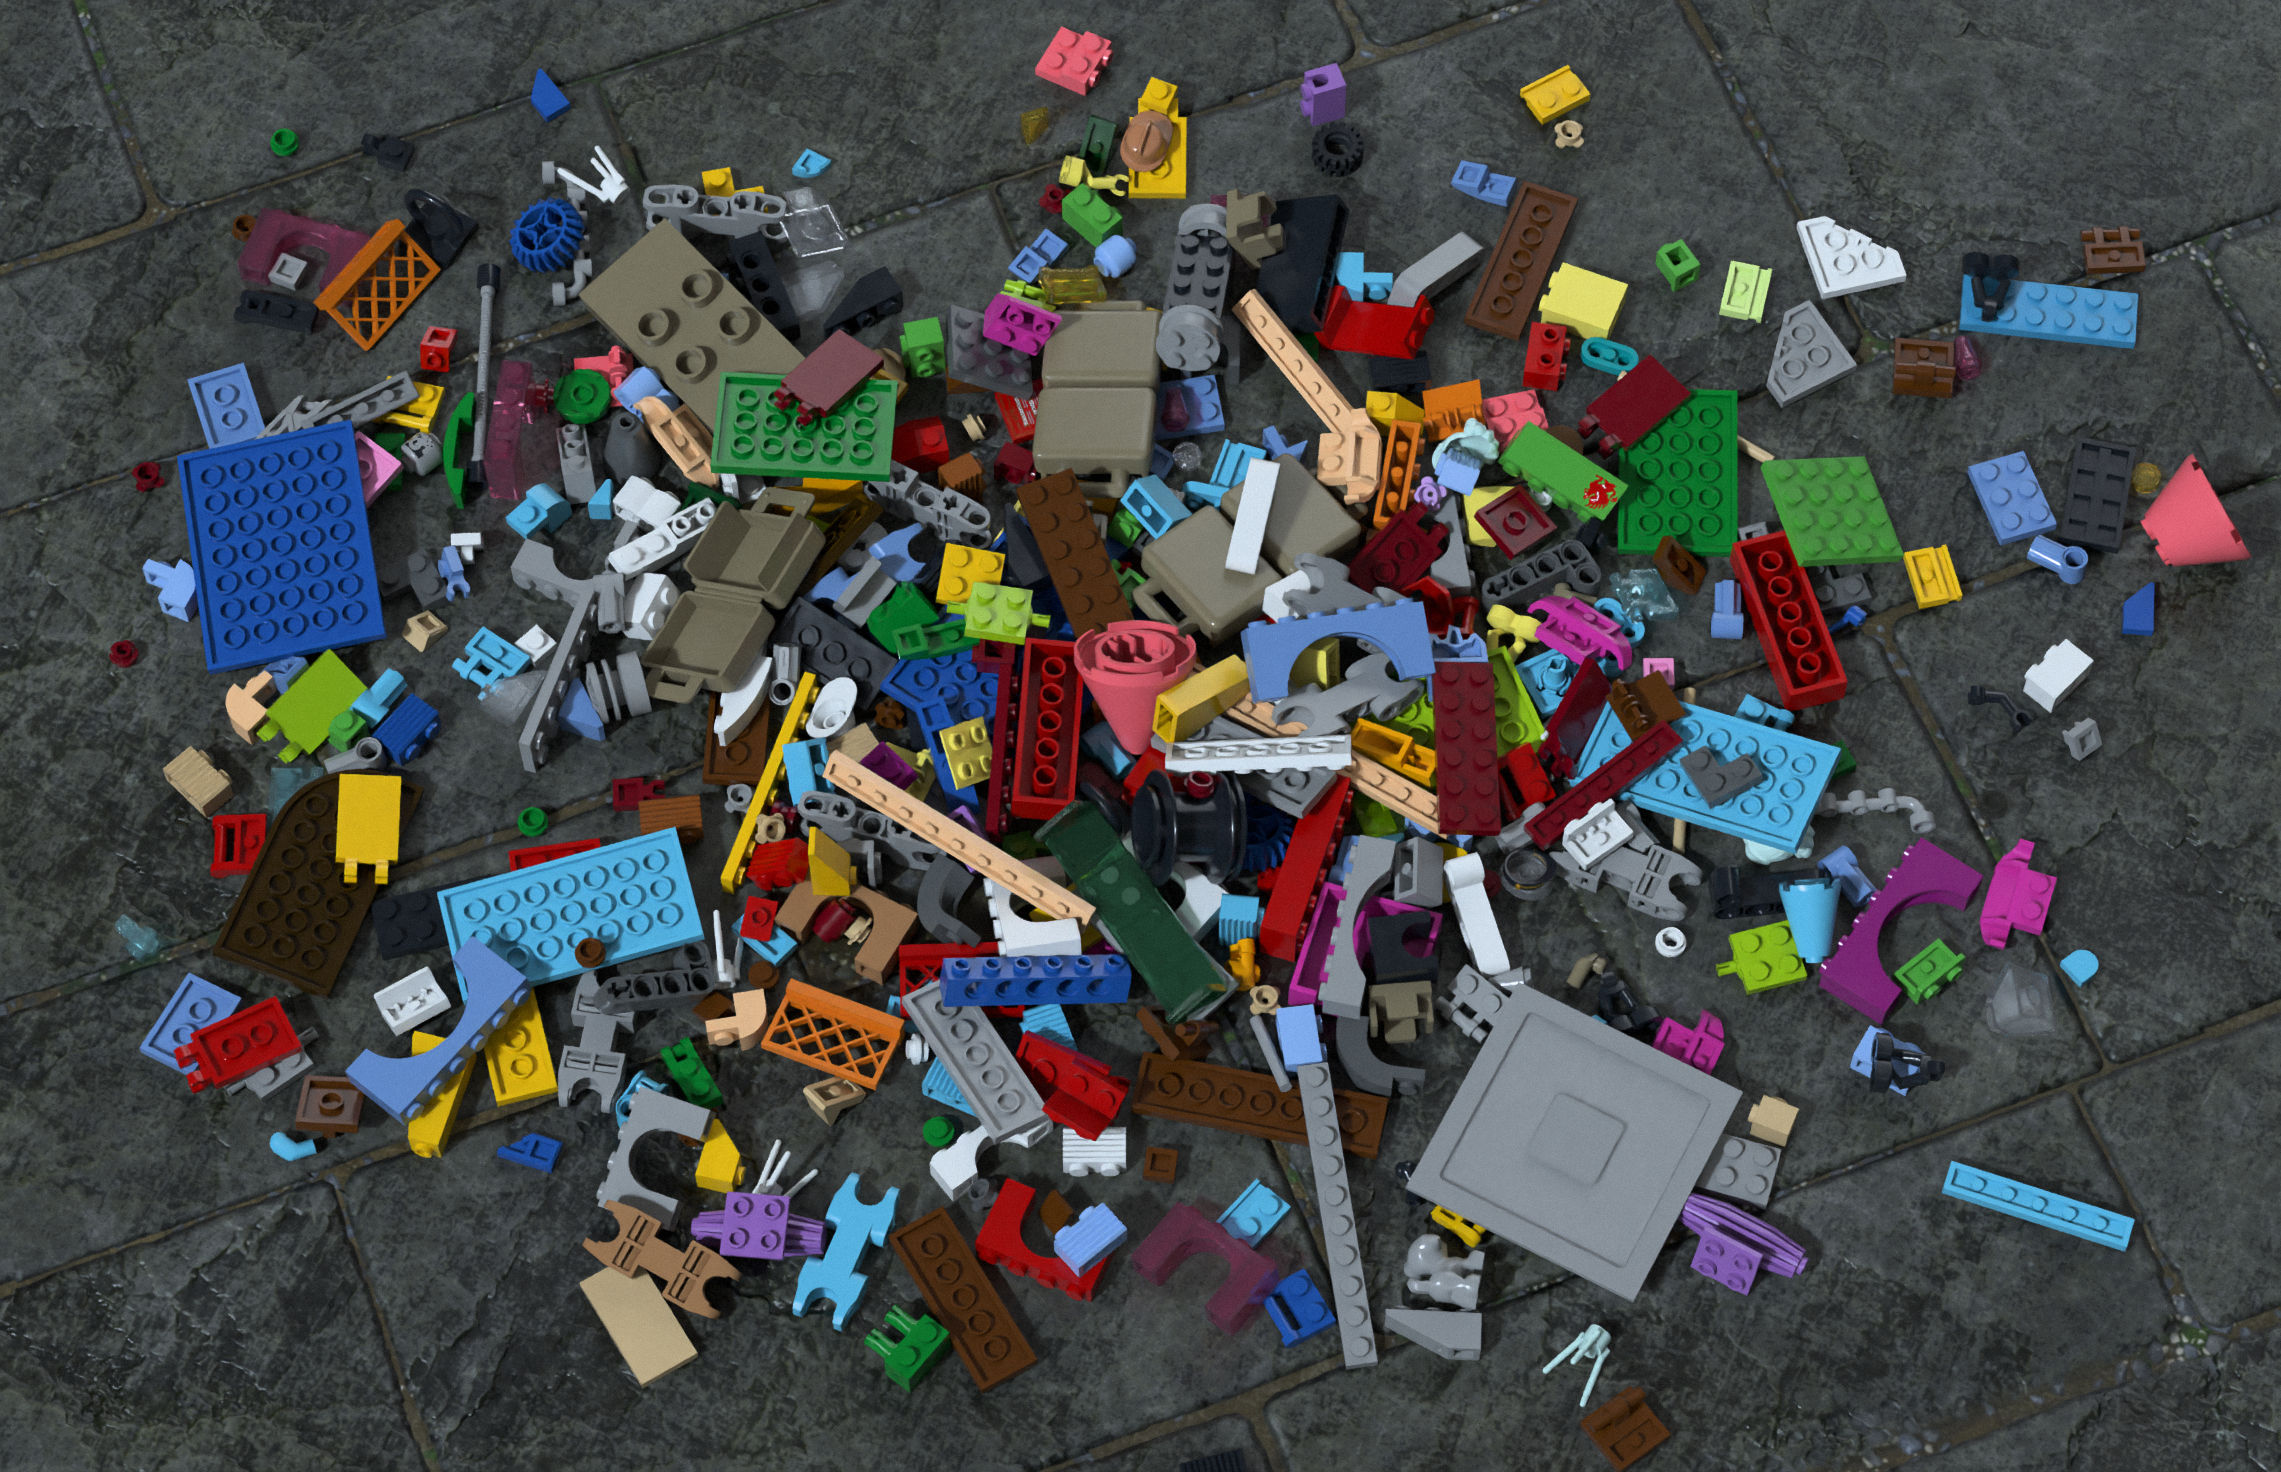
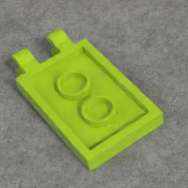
[256,649,369,764]

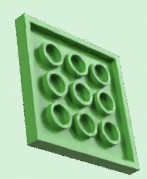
[1760,456,1904,567]

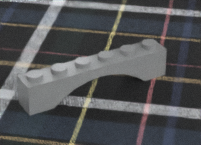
[1318,835,1396,1020]

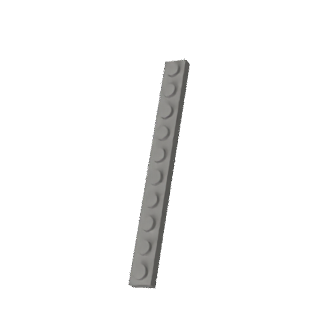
[1297,1062,1378,1370]

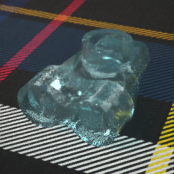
[114,914,161,963]

